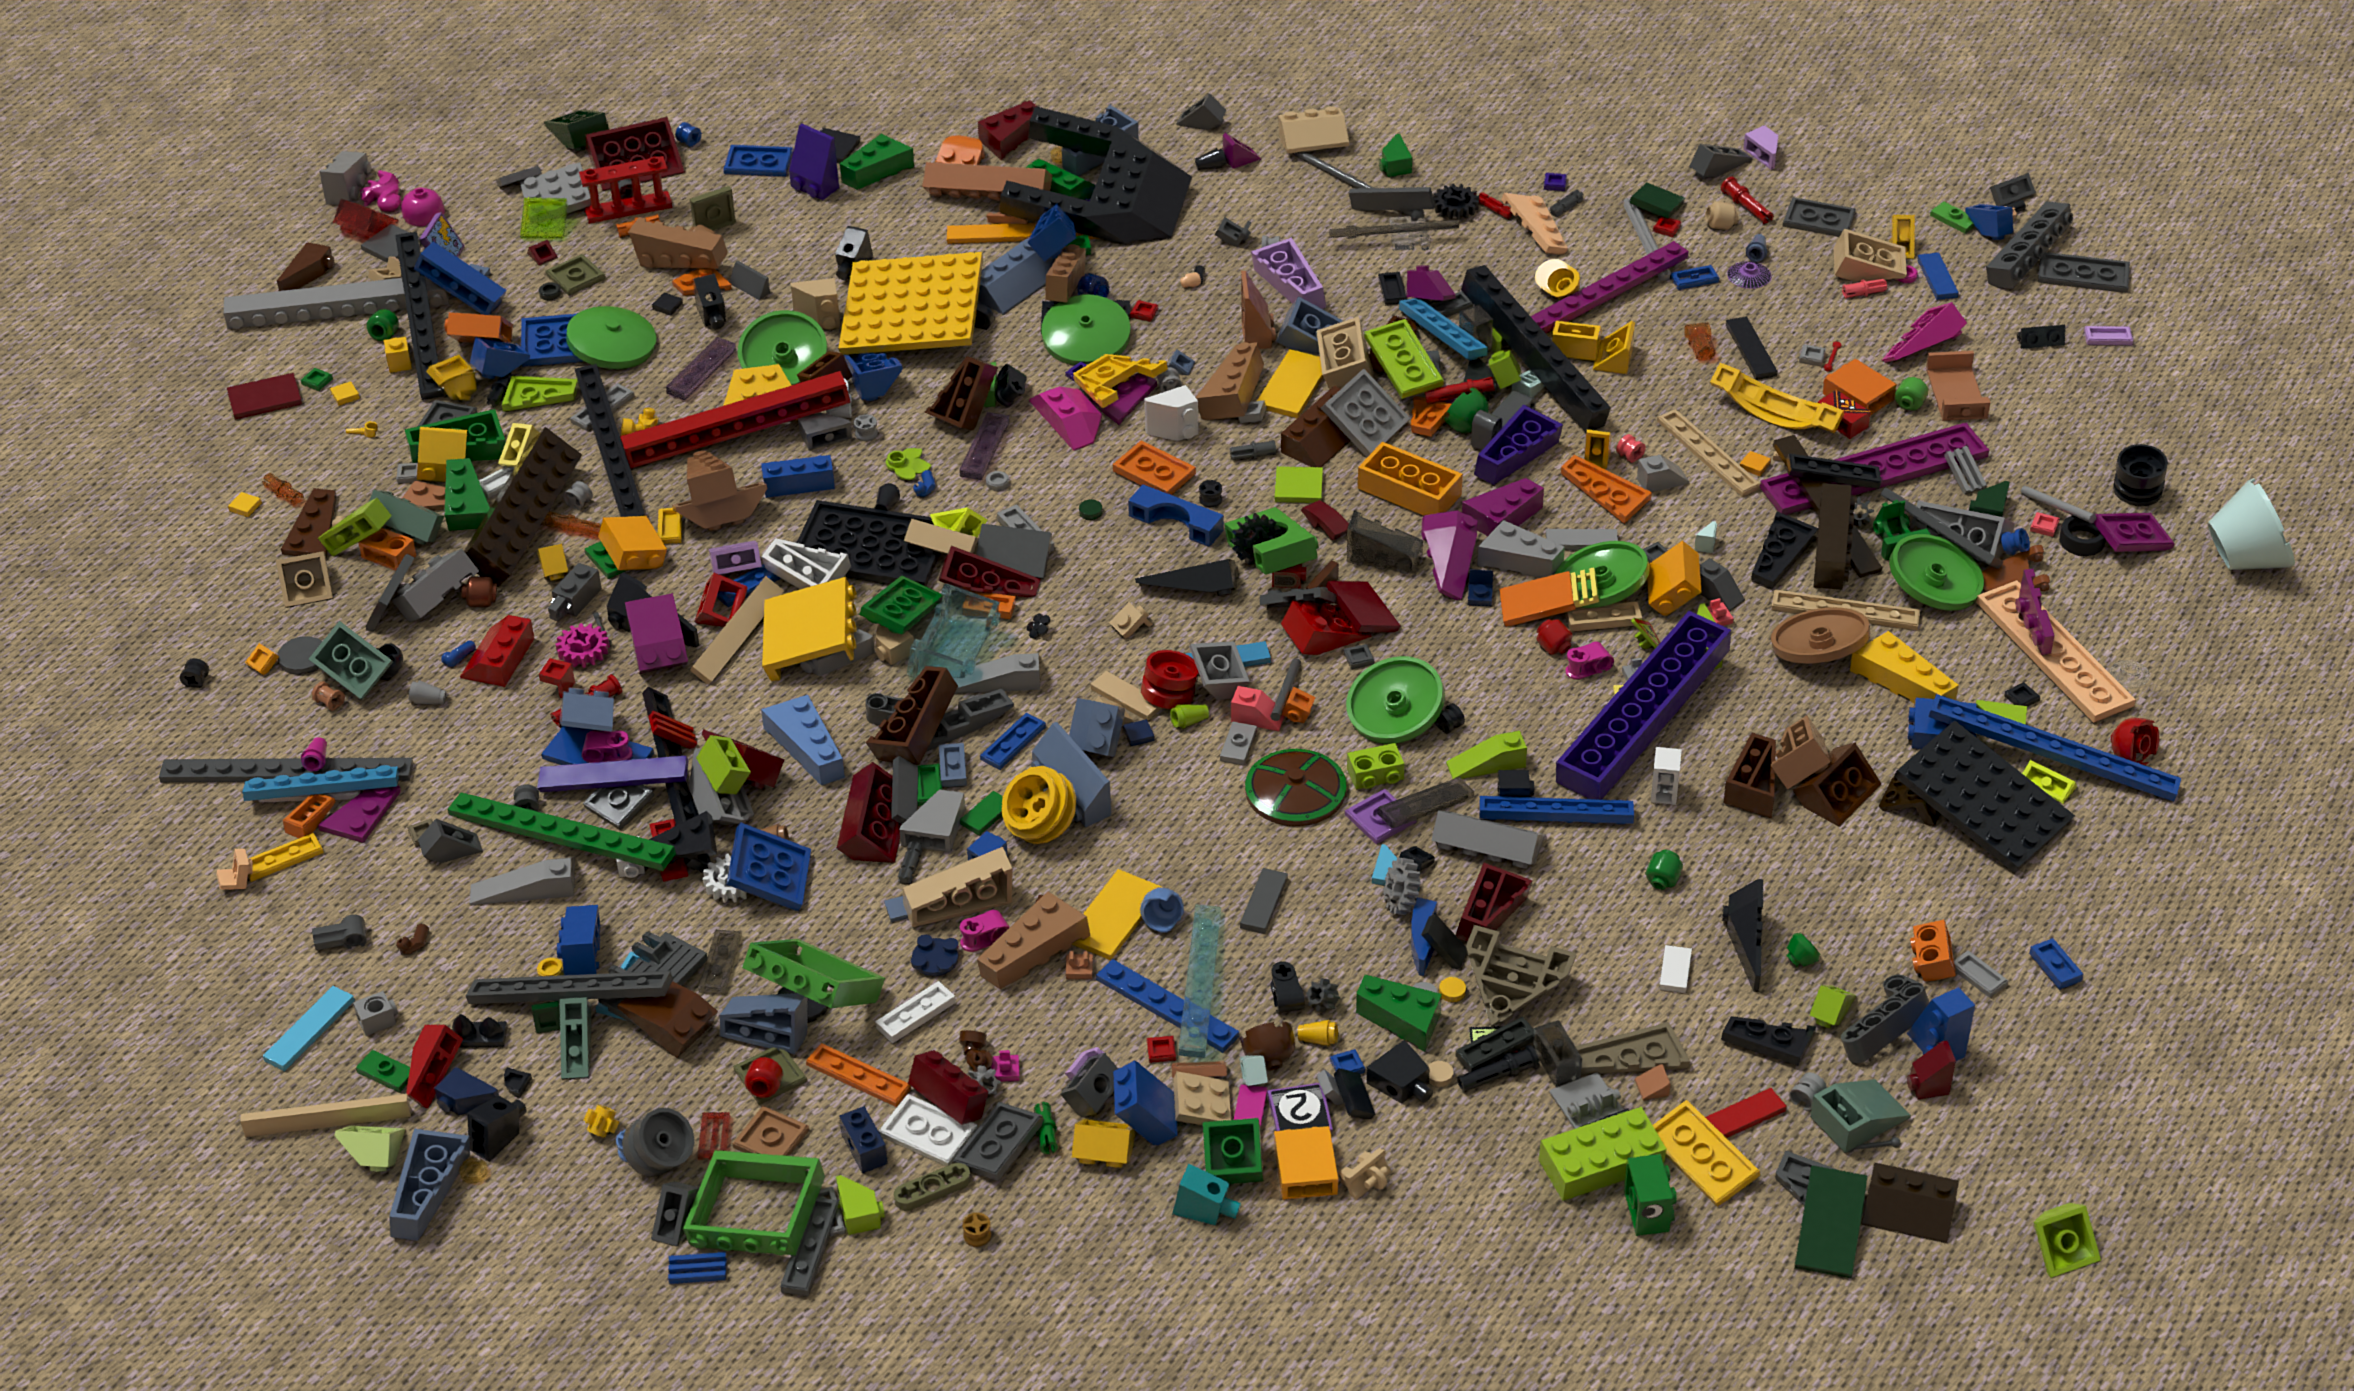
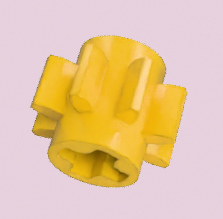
[583,1104,620,1138]

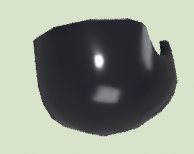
[376,643,404,679]

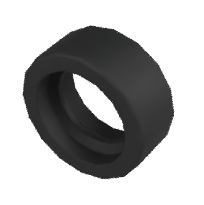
[2059,515,2106,556]

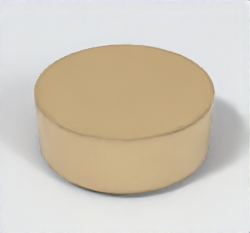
[1428,1061,1453,1087]

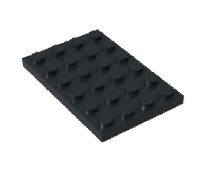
[797,500,940,586]
[1894,721,2075,873]

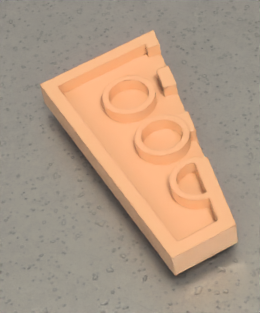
[1501,193,1568,255]

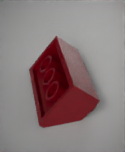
[836,762,902,863]

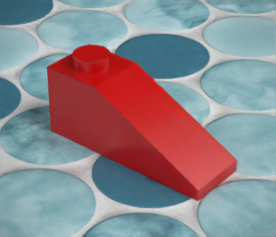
[406,1025,463,1109]

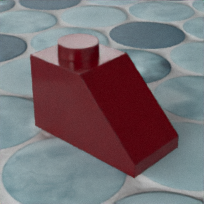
[1907,1040,1956,1100]

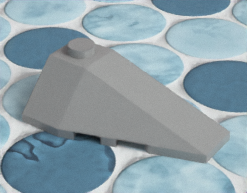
[1912,501,2015,563]
[950,653,1040,694]
[470,857,575,905]

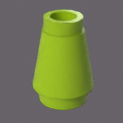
[1170,704,1209,729]

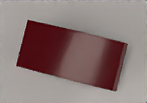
[1301,500,1352,540]

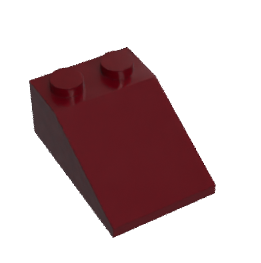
[702,729,785,789]

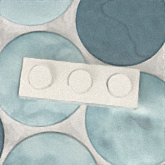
[875,981,956,1044]

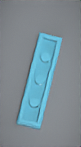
[263,986,355,1071]

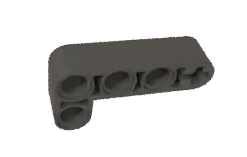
[1471,391,1536,451]
[1841,974,1930,1063]

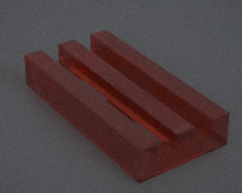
[697,1112,731,1160]

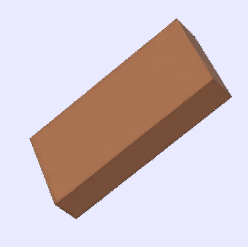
[1171,1061,1227,1078]

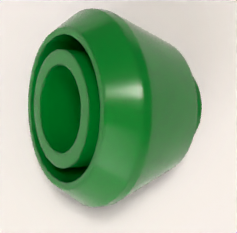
[1786,933,1821,967]

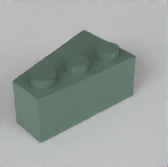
[369,490,445,545]

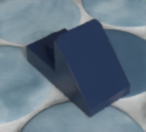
[1468,569,1494,607]

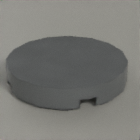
[278,636,322,675]

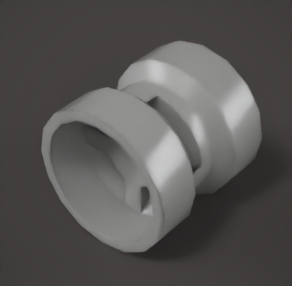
[1789,1072,1827,1111]

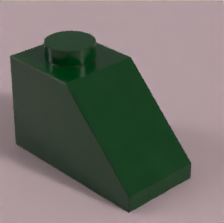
[1969,481,2010,517]

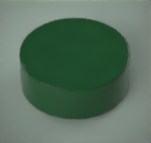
[1079,499,1102,520]

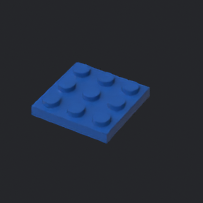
[521,313,583,367]
[726,822,811,911]

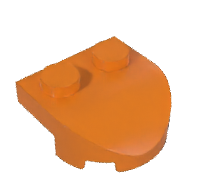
[935,135,985,165]

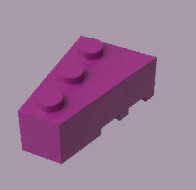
[1462,478,1544,537]

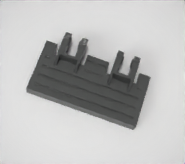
[598,931,708,1027]

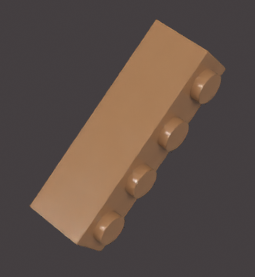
[1045,245,1086,302]

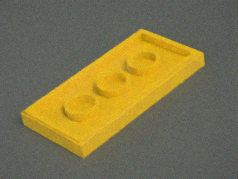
[1257,349,1323,418]
[1072,869,1163,960]
[1653,1100,1760,1206]

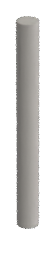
[2021,486,2096,523]

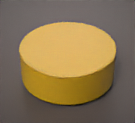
[537,957,564,976]
[1439,977,1466,1002]

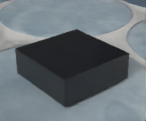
[652,292,683,316]
[2004,682,2040,707]
[1399,846,1435,871]

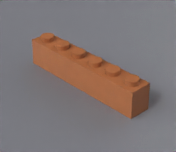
[922,162,1053,200]

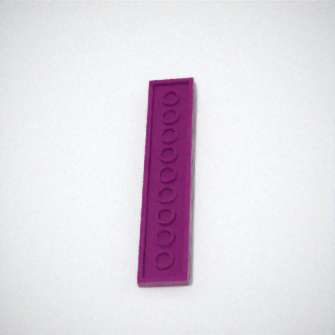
[1760,422,1989,515]

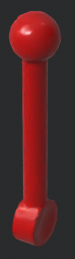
[1824,342,1842,372]

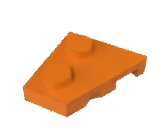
[672,268,732,296]
[1411,396,1452,437]

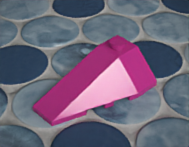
[1882,302,1967,363]

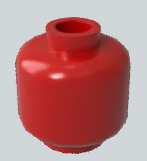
[1536,619,1573,655]
[744,1057,783,1098]

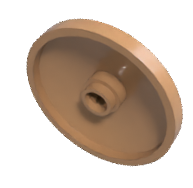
[1771,607,1871,664]

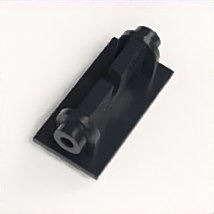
[2017,324,2065,349]

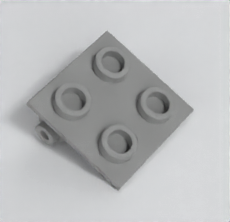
[1549,1072,1624,1129]

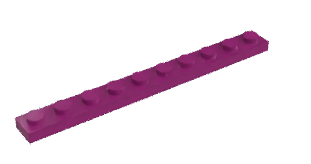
[1531,241,1689,333]

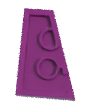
[2015,569,2055,655]
[318,785,401,843]

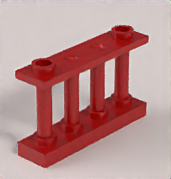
[579,156,673,224]

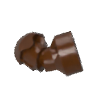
[959,1030,994,1072]

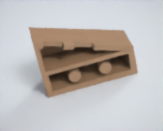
[1771,715,1831,790]

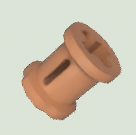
[311,681,345,711]

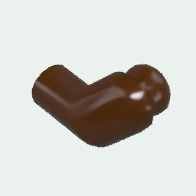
[396,924,429,955]

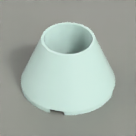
[2207,478,2295,570]

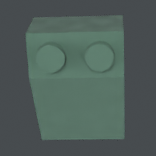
[309,621,393,700]

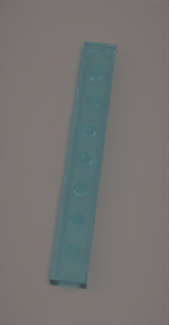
[1178,904,1221,1058]

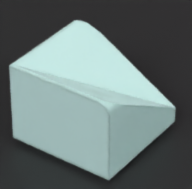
[1694,521,1717,553]
[1239,1056,1268,1086]

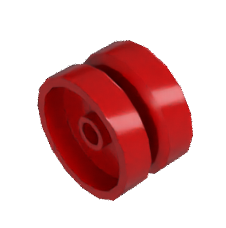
[1141,650,1199,709]

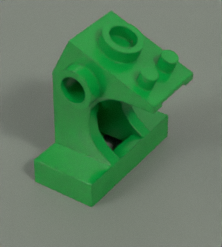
[1873,500,1931,560]

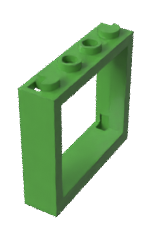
[742,939,885,1008]
[683,1150,825,1256]

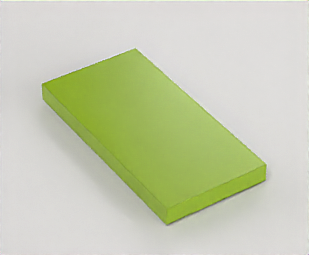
[1364,319,1444,399]

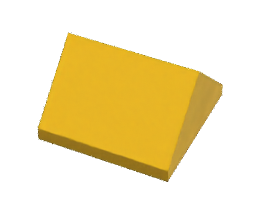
[1593,321,1635,374]

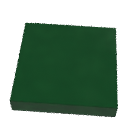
[1629,182,1685,219]

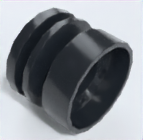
[2113,444,2168,506]

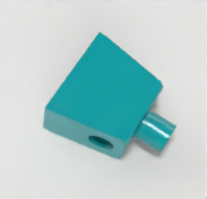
[1172,1164,1241,1225]

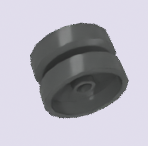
[622,1108,695,1177]

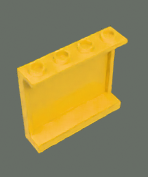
[762,577,857,681]

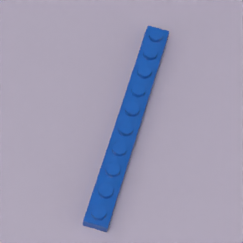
[1928,694,2182,802]

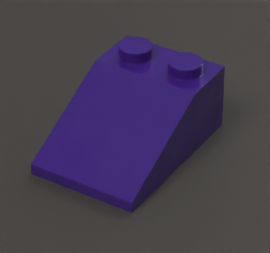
[789,124,839,200]

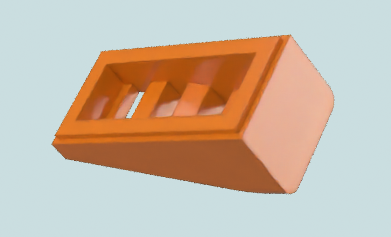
[283,794,335,838]

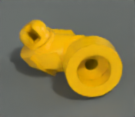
[620,407,659,441]

